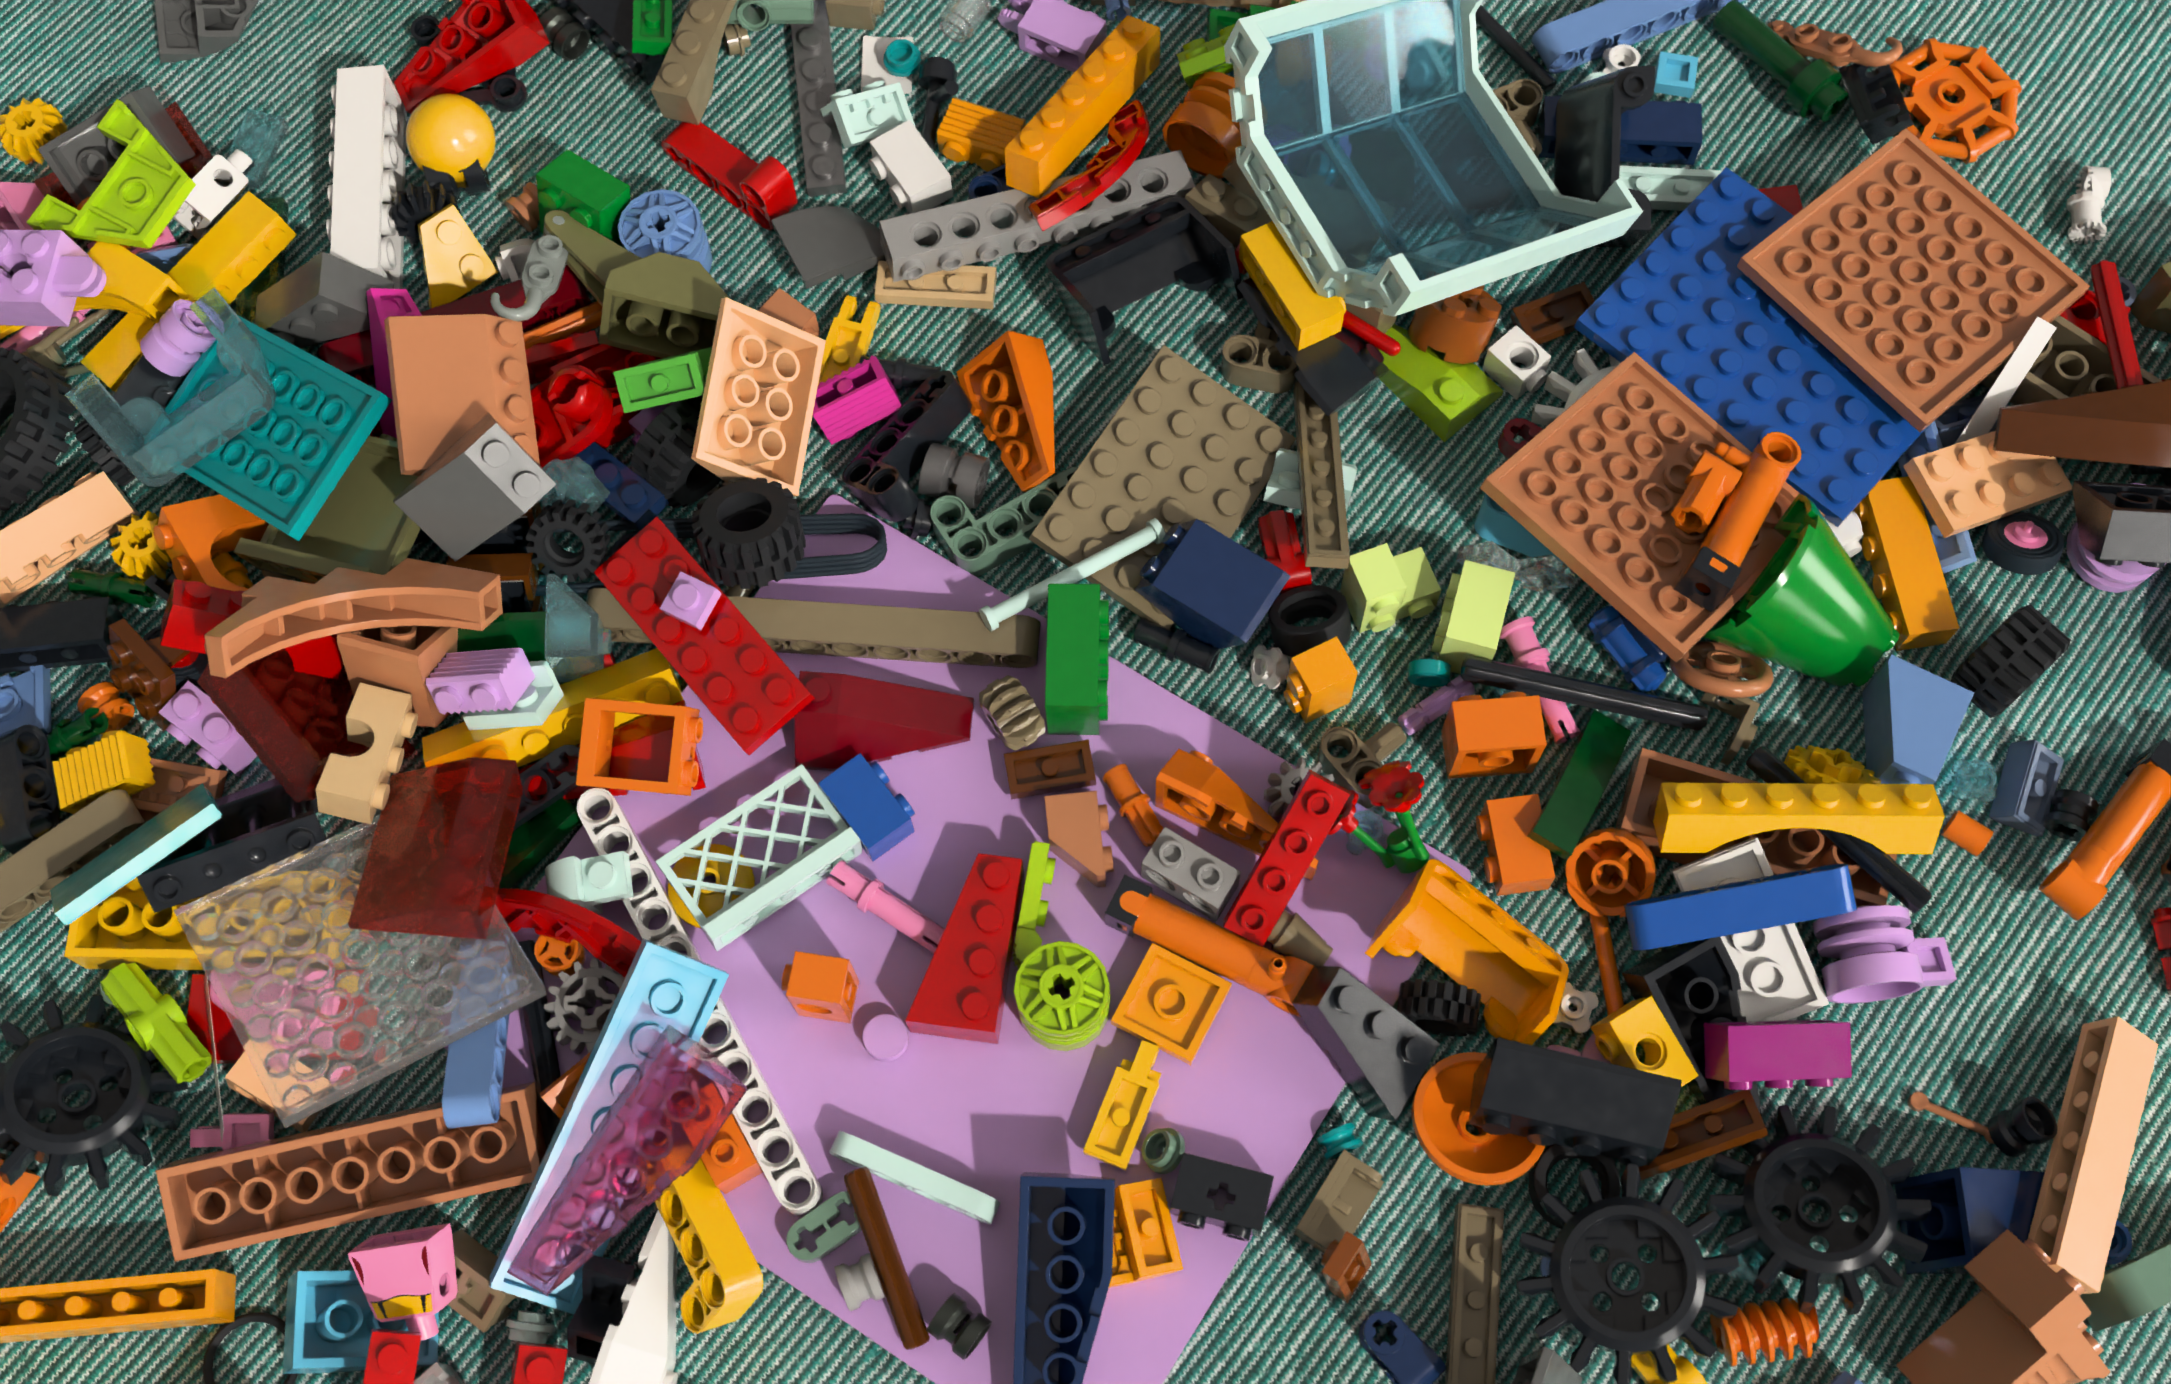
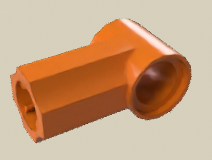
[1670,450,1743,534]

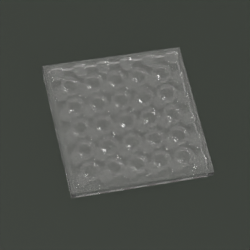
[174,793,547,1128]

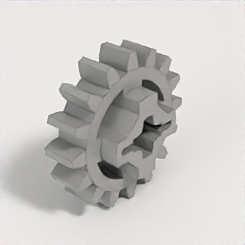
[544,958,625,1055]

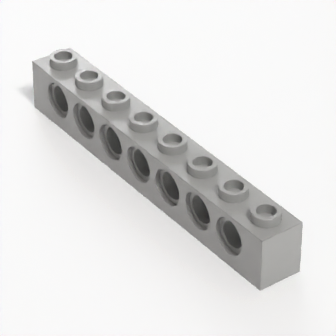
[879,150,1195,282]

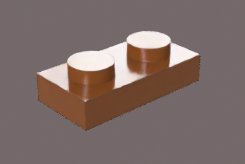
[1321,1231,1372,1303]

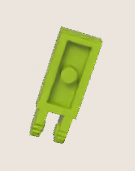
[1012,841,1056,969]

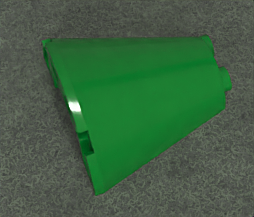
[1703,494,1900,687]

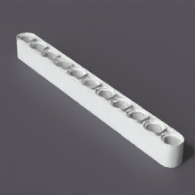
[576,788,823,1216]

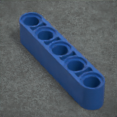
[1624,863,1857,950]

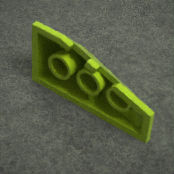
[1345,324,1504,442]

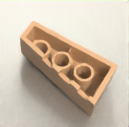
[0,471,141,608]

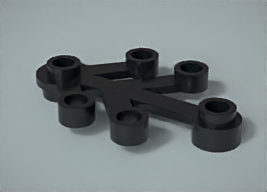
[410,15,528,112]

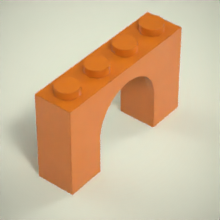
[154,494,314,591]

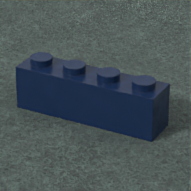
[1538,95,1702,165]

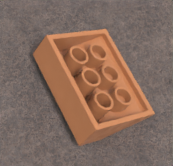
[384,314,540,477]

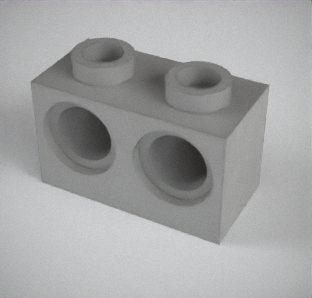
[1141,827,1241,922]

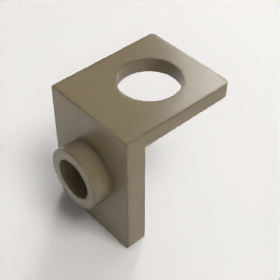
[1701,692,1760,765]

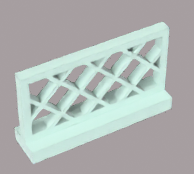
[655,764,862,951]

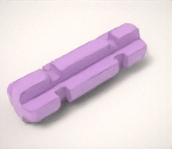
[1398,675,1475,735]

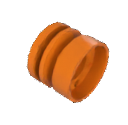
[1162,71,1266,179]

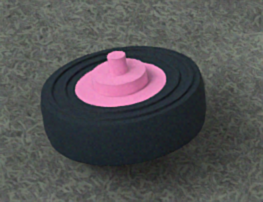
[1982,512,2064,575]

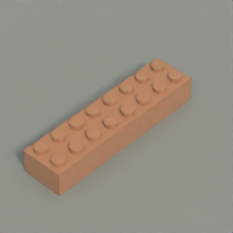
[156,1082,546,1262]

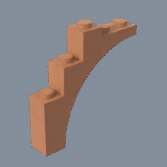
[204,558,503,678]

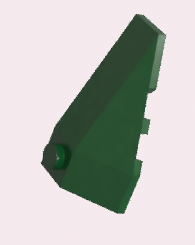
[457,611,567,685]

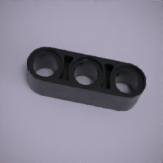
[0,724,61,854]

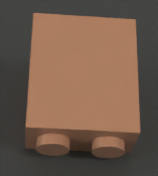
[337,626,458,728]

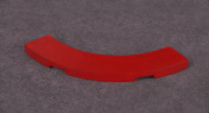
[1028,100,1149,231]
[453,888,641,977]

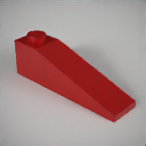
[394,0,550,114]

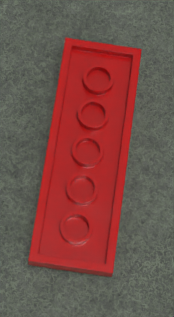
[594,517,815,755]

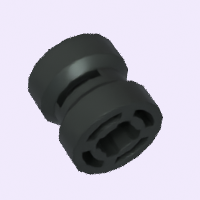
[539,7,590,61]
[926,1293,992,1360]

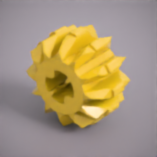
[0,97,68,165]
[110,510,171,581]

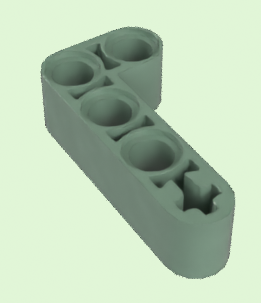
[930,467,1078,577]
[2080,1240,2171,1332]

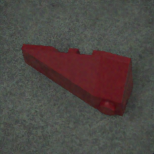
[795,671,974,771]

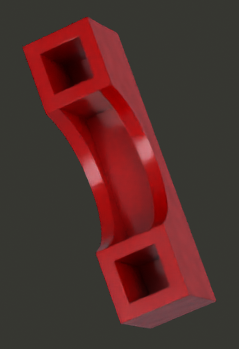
[160,579,343,680]

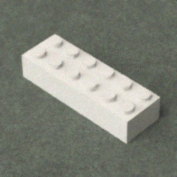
[326,65,407,289]

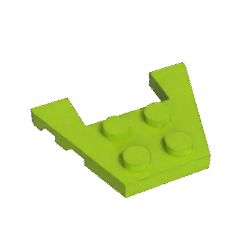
[26,99,196,249]

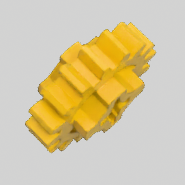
[1784,745,1881,784]

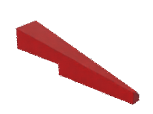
[486,700,706,805]

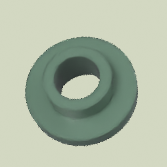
[1142,1128,1185,1174]

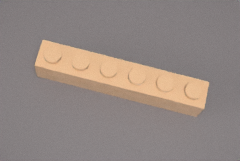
[2028,1016,2158,1294]

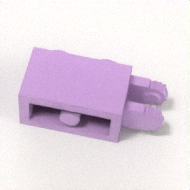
[997,0,1107,72]

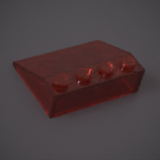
[197,649,415,803]
[348,757,523,939]

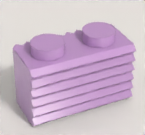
[426,648,535,715]

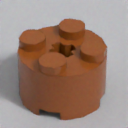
[1408,276,1502,364]

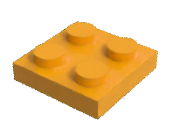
[1111,943,1232,1065]

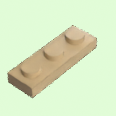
[874,261,997,309]

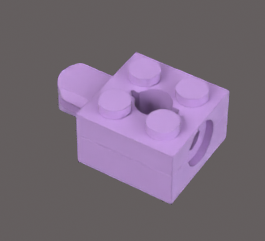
[0,229,107,327]

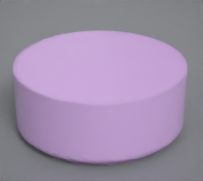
[863,1014,909,1062]

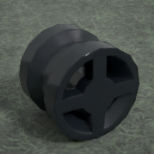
[2044,789,2099,841]

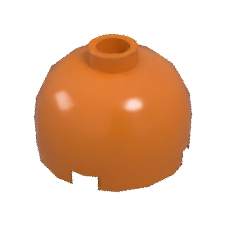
[1566,827,1657,918]

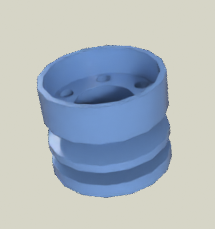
[618,189,713,273]

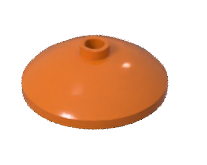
[1412,1052,1545,1185]

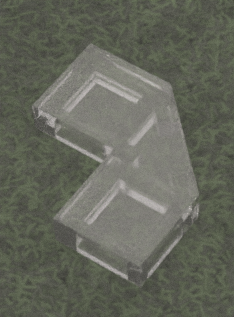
[1456,541,1576,592]

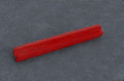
[2090,260,2144,389]

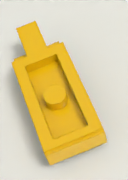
[1083,1040,1161,1171]

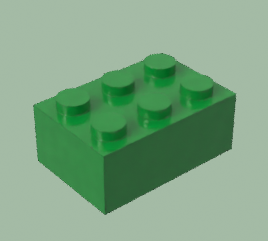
[1045,584,1109,735]

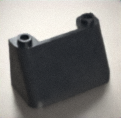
[1553,66,1655,248]

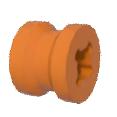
[77,681,135,735]
[534,935,586,978]

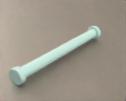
[979,518,1166,632]

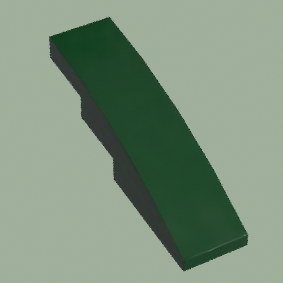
[1527,709,1632,860]

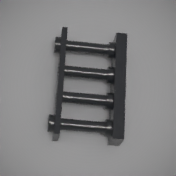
[137,767,331,913]

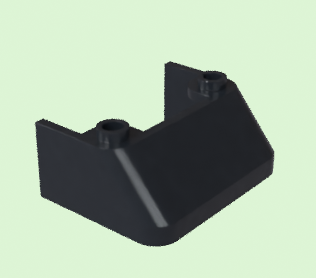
[1046,197,1244,366]

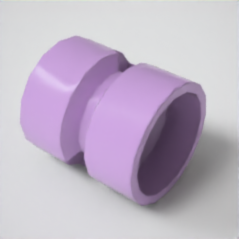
[140,299,220,377]

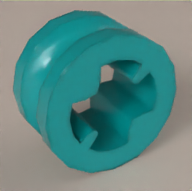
[1317,1122,1363,1161]

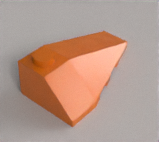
[1155,749,1318,881]

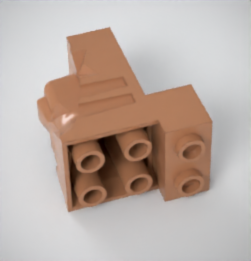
[1896,1229,2111,1384]

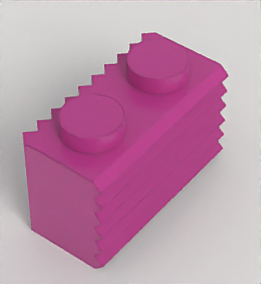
[813,356,902,445]

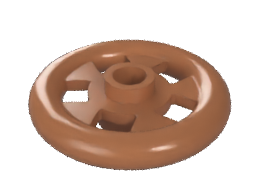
[1670,641,1774,698]

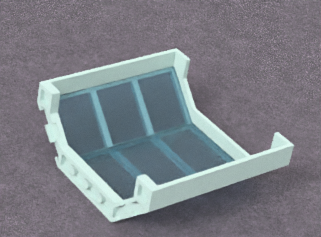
[1224,0,1643,317]

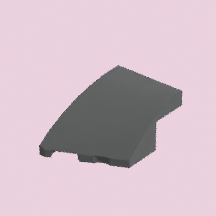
[154,0,259,63]
[771,206,886,289]

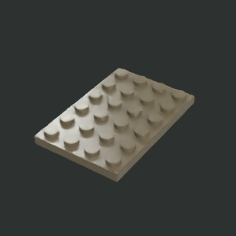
[1029,345,1296,629]

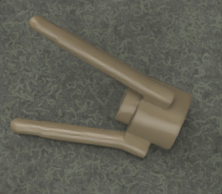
[21,309,110,377]

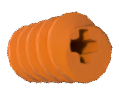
[1710,1298,1819,1367]

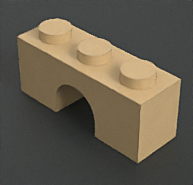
[316,682,418,825]

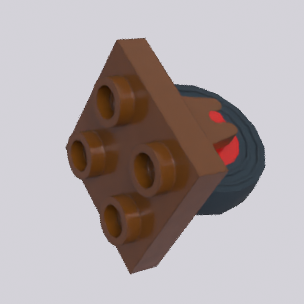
[107,618,212,731]

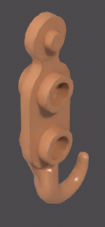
[1767,20,1903,67]

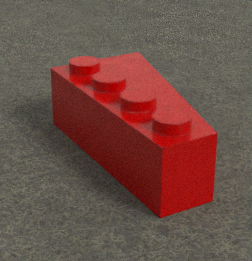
[905,853,1024,1044]

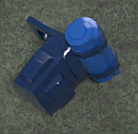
[1587,606,1670,693]

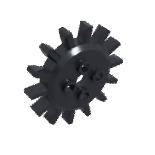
[0,995,188,1196]
[1706,1105,1932,1315]
[1516,1164,1739,1384]

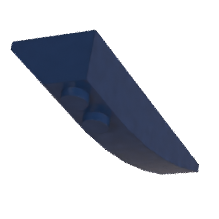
[1013,1172,1115,1384]

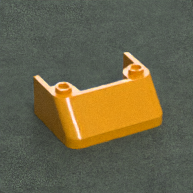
[1365,859,1569,1045]

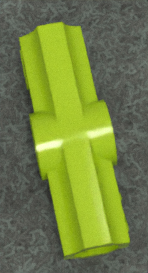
[101,962,212,1084]

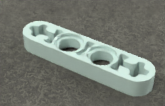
[829,1131,1001,1225]

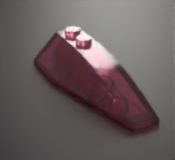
[507,1025,747,1296]

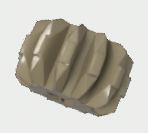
[979,675,1045,751]

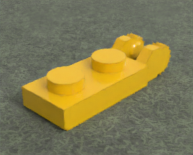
[818,295,881,386]

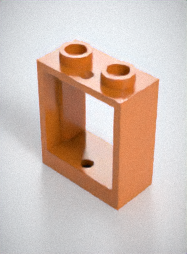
[576,698,703,796]

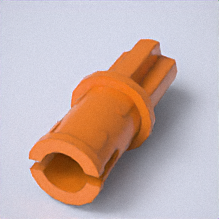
[1102,764,1163,847]

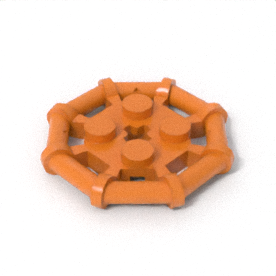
[1889,38,2022,164]

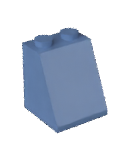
[1862,654,1974,784]

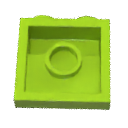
[1176,24,1235,88]

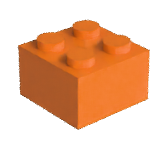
[1441,692,1547,779]

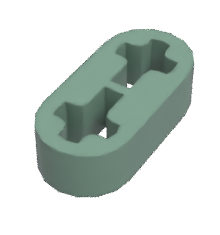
[787,1191,862,1263]

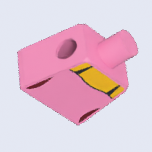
[348,1223,458,1341]

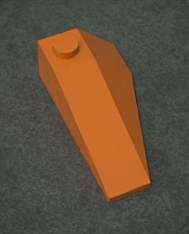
[957,331,1055,492]

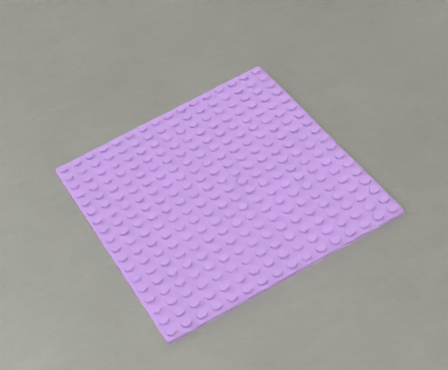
[429,495,1471,1384]

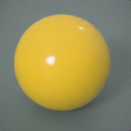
[406,94,496,183]

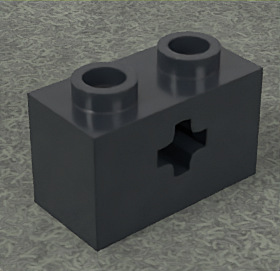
[1170,1153,1274,1241]

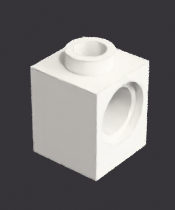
[1482,325,1551,400]

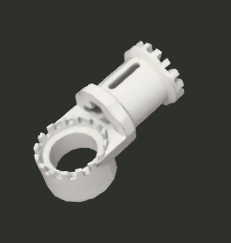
[2066,166,2111,244]

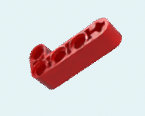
[661,122,798,230]

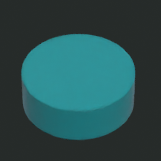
[1407,659,1451,687]

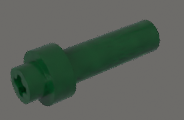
[1713,0,1849,122]

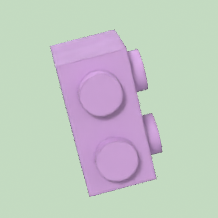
[158,680,267,776]

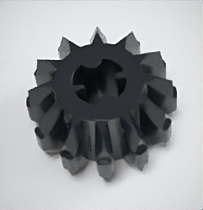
[391,180,461,245]

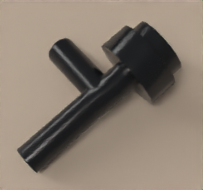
[918,57,959,148]

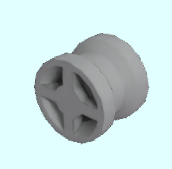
[835,1253,886,1311]

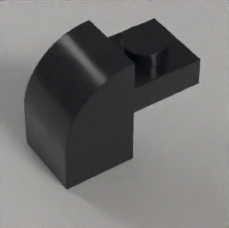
[567,1254,634,1364]

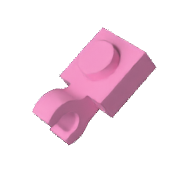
[190,1113,274,1150]

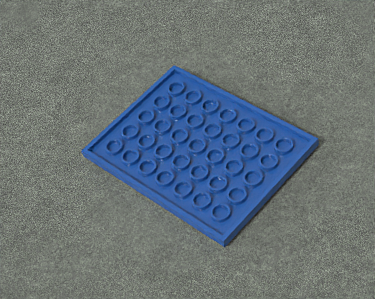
[1574,167,1929,527]

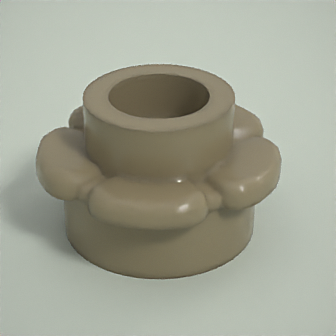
[722,24,751,57]

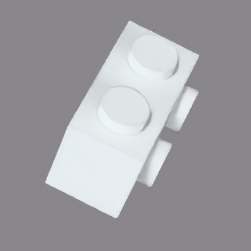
[869,119,953,213]

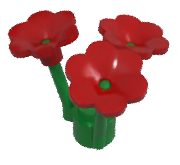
[1328,761,1430,874]

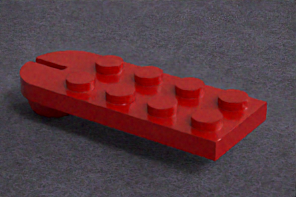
[531,365,613,475]

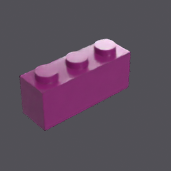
[1704,1019,1852,1090]

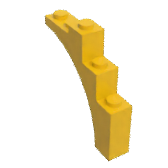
[0,241,190,340]

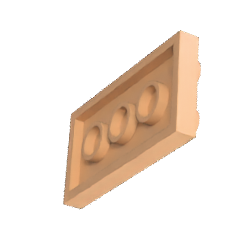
[1903,431,2073,538]

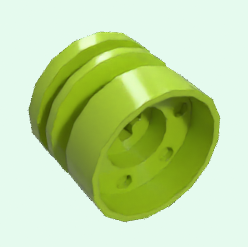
[1014,941,1111,1051]

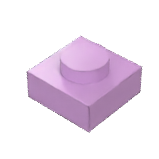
[659,571,722,631]
[1897,937,1957,986]

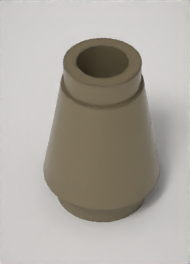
[1267,909,1333,966]

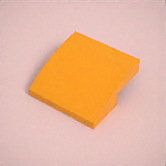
[1109,1178,1183,1288]

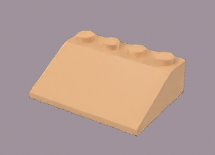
[691,297,826,497]

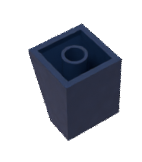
[1135,519,1291,649]
[1895,1167,2045,1274]

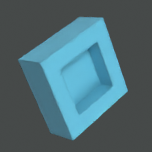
[1654,51,1699,98]

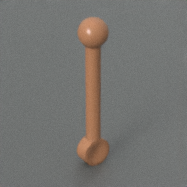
[1908,1092,1994,1144]

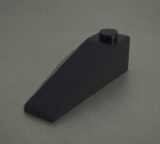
[1622,937,1762,1116]

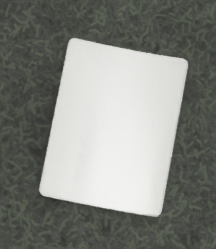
[861,35,913,94]

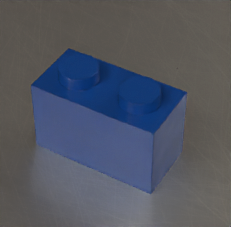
[818,753,915,861]

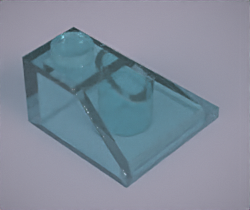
[545,574,612,682]

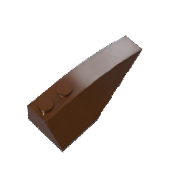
[1993,378,2171,468]

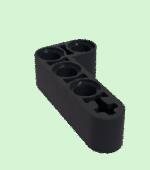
[842,370,972,522]

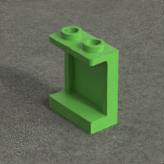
[613,347,712,413]

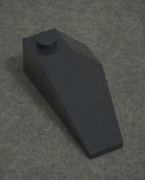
[1237,278,1389,416]

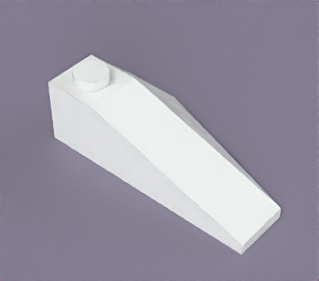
[589,1210,678,1384]

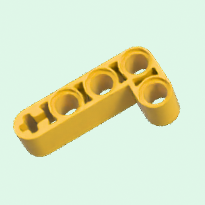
[640,1139,763,1334]

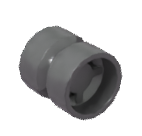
[919,443,990,509]

